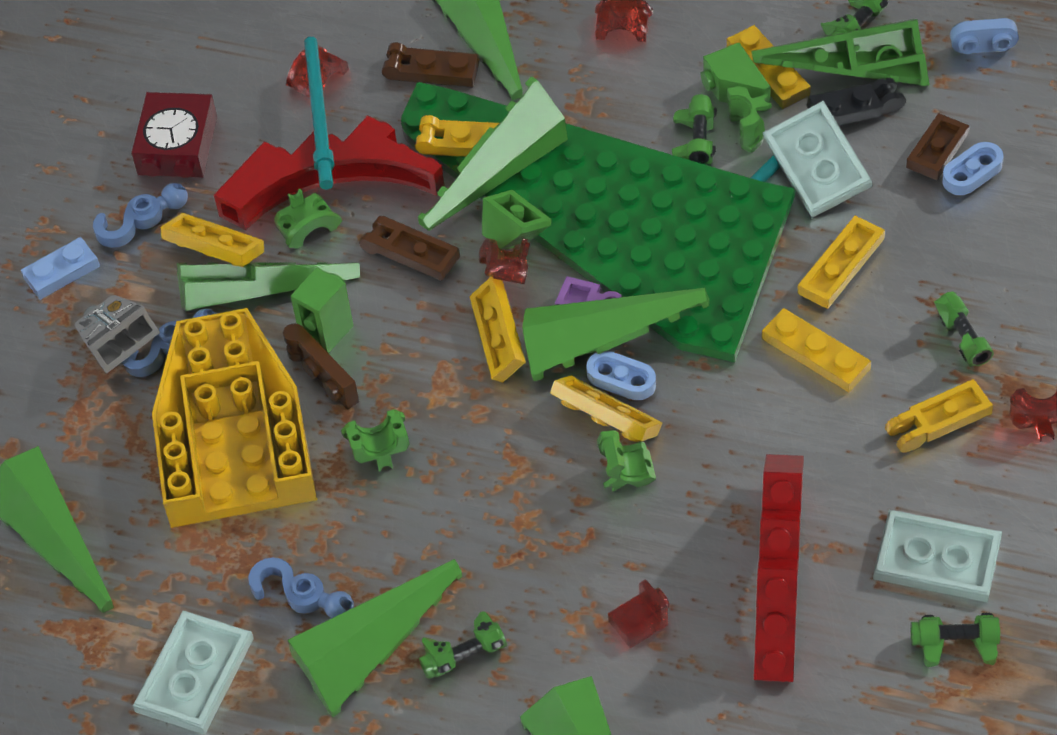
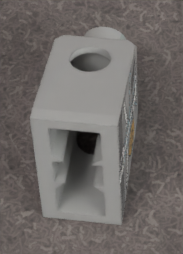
[74,295,160,374]

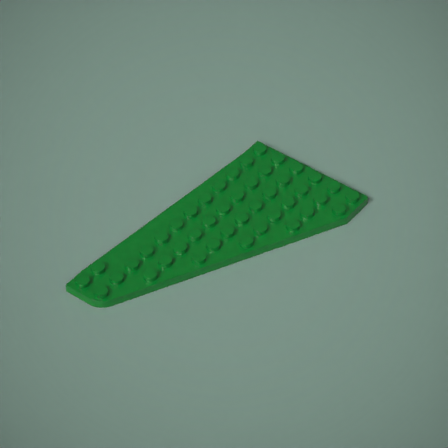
[401,82,795,363]

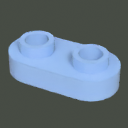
[950,18,1019,54]
[942,142,1004,195]
[586,351,656,400]

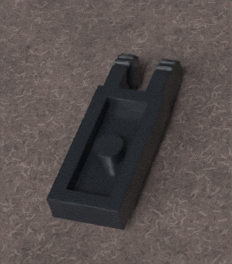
[806,77,906,125]

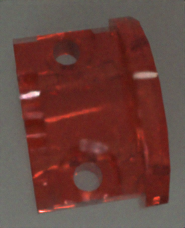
[595,0,653,42]
[286,45,349,98]
[479,238,530,284]
[1009,388,1057,442]

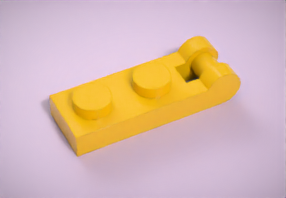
[415,115,499,157]

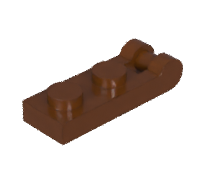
[382,42,479,87]
[359,216,460,281]
[283,323,359,410]

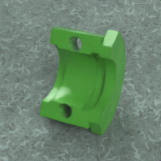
[727,86,772,153]
[274,188,343,249]
[341,409,410,472]
[597,430,656,492]

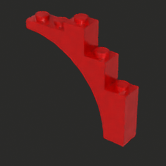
[214,115,445,230]
[754,454,804,682]

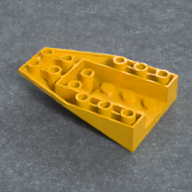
[152,308,317,528]

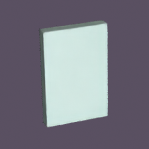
[763,101,873,219]
[873,509,1002,603]
[133,610,254,735]

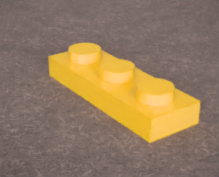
[726,25,811,109]
[160,213,264,267]
[798,215,885,309]
[469,276,526,383]
[762,308,871,392]
[550,375,662,442]

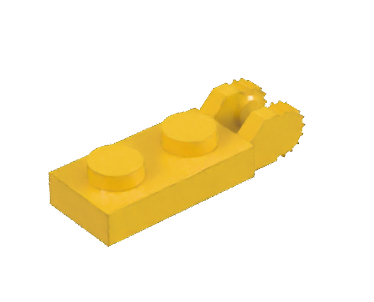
[885,379,993,453]

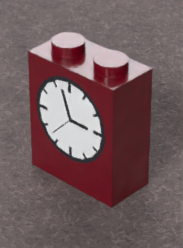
[131,92,217,178]

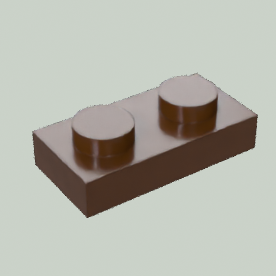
[906,113,969,180]

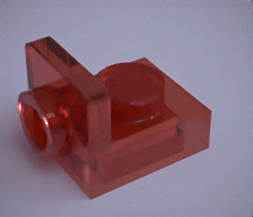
[608,579,670,648]

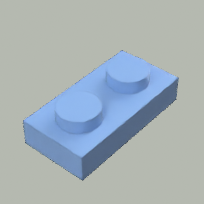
[21,237,100,300]

